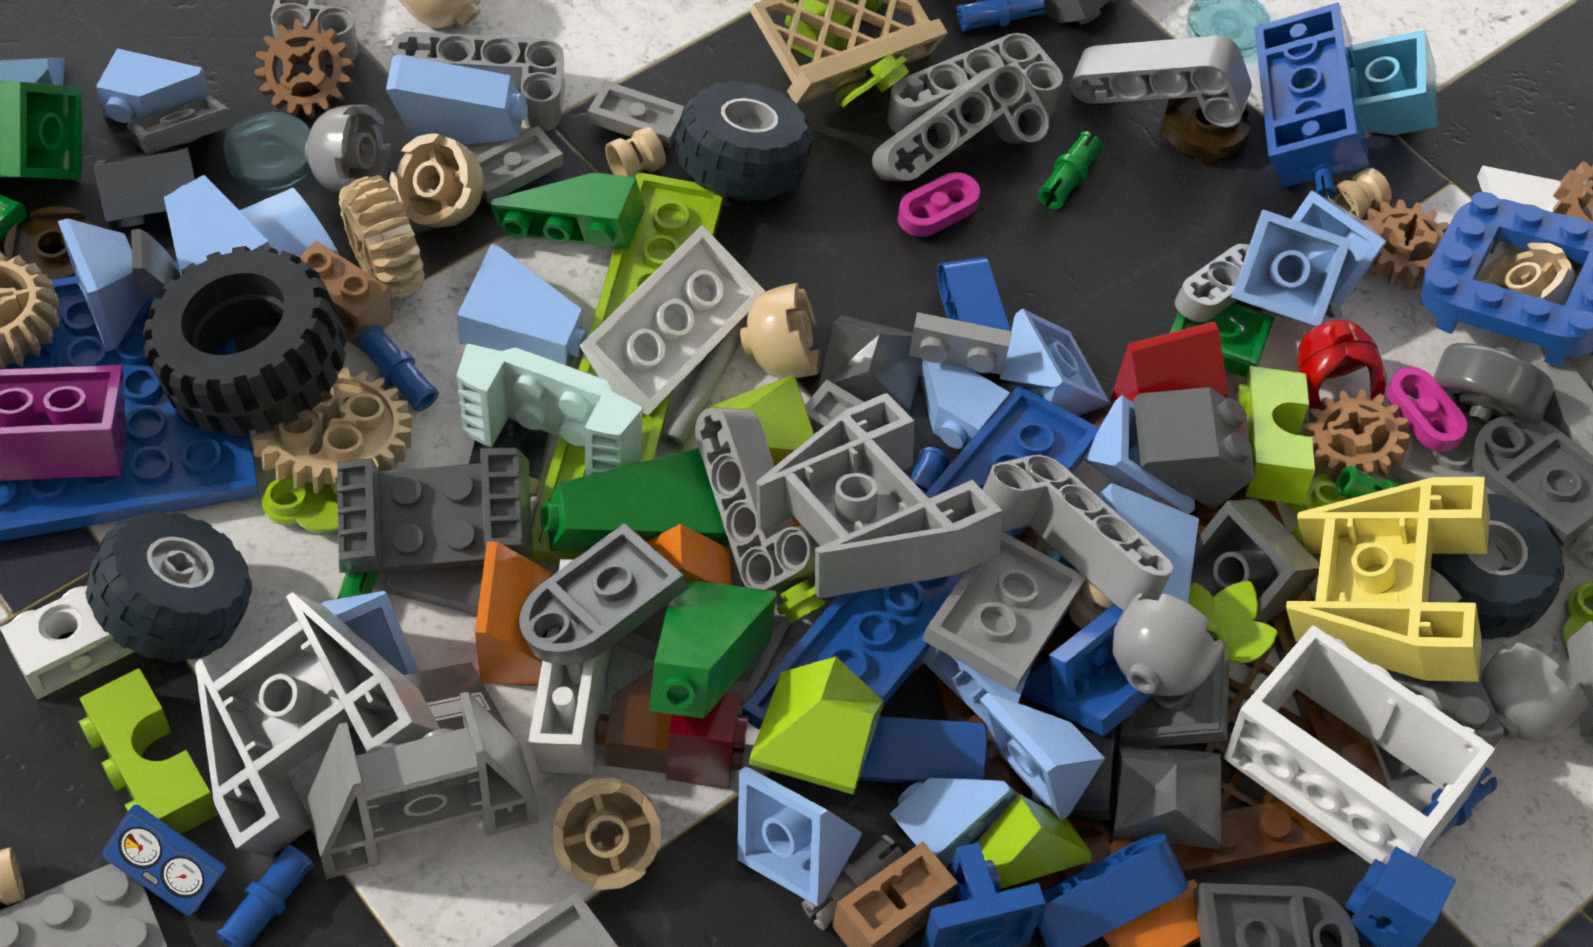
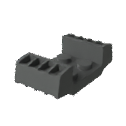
[337,448,534,573]

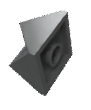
[818,315,923,415]
[1113,742,1221,849]

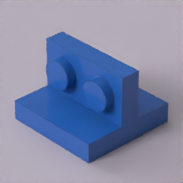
[1023,604,1155,736]
[920,842,1046,947]

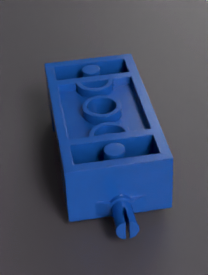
[1254,2,1370,199]

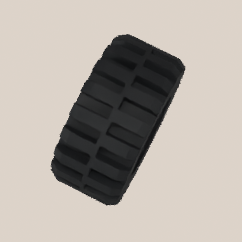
[143,246,347,436]

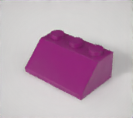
[0,365,126,481]

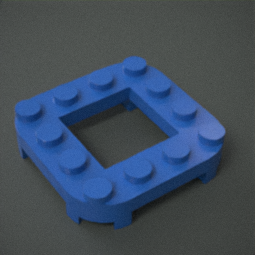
[1419,192,1593,365]

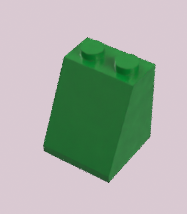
[0,81,82,179]

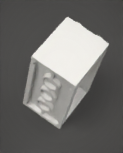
[1223,625,1496,864]

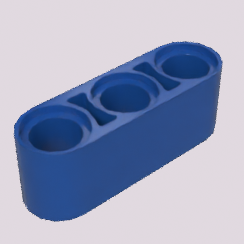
[937,257,1011,375]
[1037,833,1189,947]

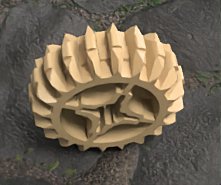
[339,175,425,301]
[0,251,60,369]

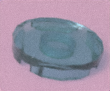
[1186,0,1270,58]
[223,111,310,190]

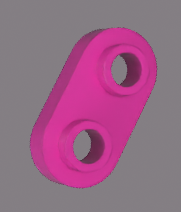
[898,172,980,237]
[1386,367,1467,452]

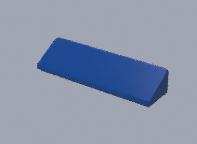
[775,716,988,784]

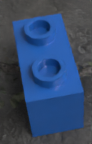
[1345,846,1456,947]

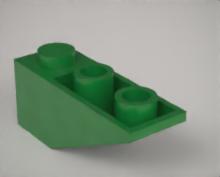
[490,173,645,250]

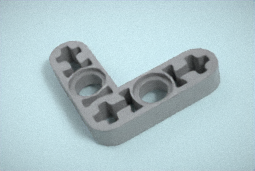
[1175,244,1342,335]

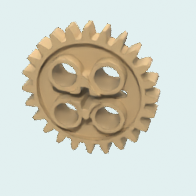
[250,366,412,494]

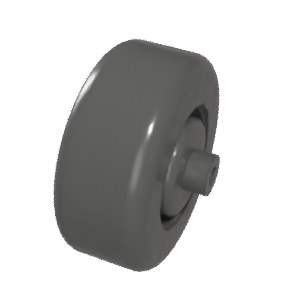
[1433,343,1554,424]

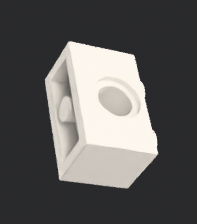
[0,586,135,700]

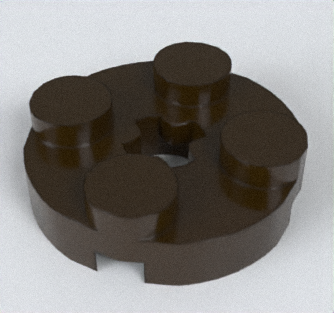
[1161,97,1251,166]
[4,206,97,280]

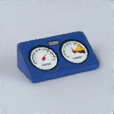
[101,804,226,916]

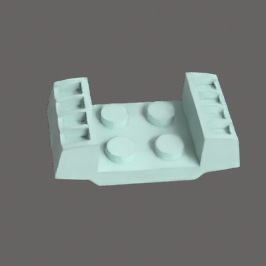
[457,343,643,476]

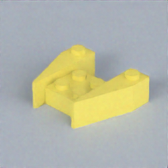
[1286,477,1490,682]

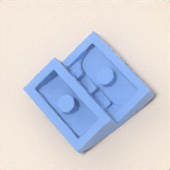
[240,188,338,257]

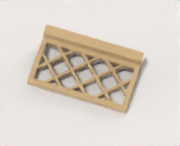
[749,0,948,104]

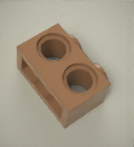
[299,241,394,347]
[832,841,958,947]

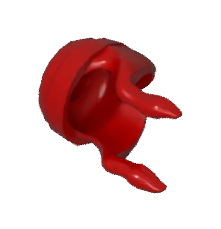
[1297,320,1387,411]

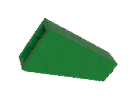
[540,448,729,552]
[649,579,777,718]

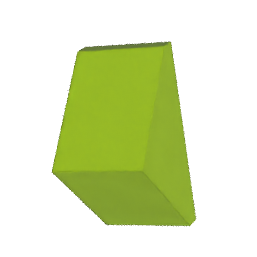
[976,794,1091,889]

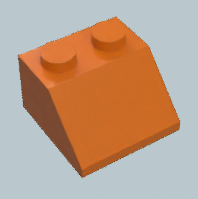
[475,541,551,686]

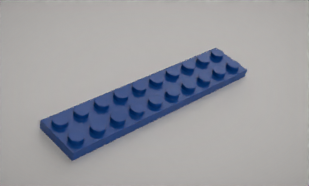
[742,385,1100,730]

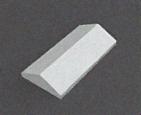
[579,225,766,415]

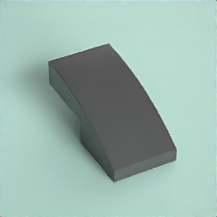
[131,229,181,299]

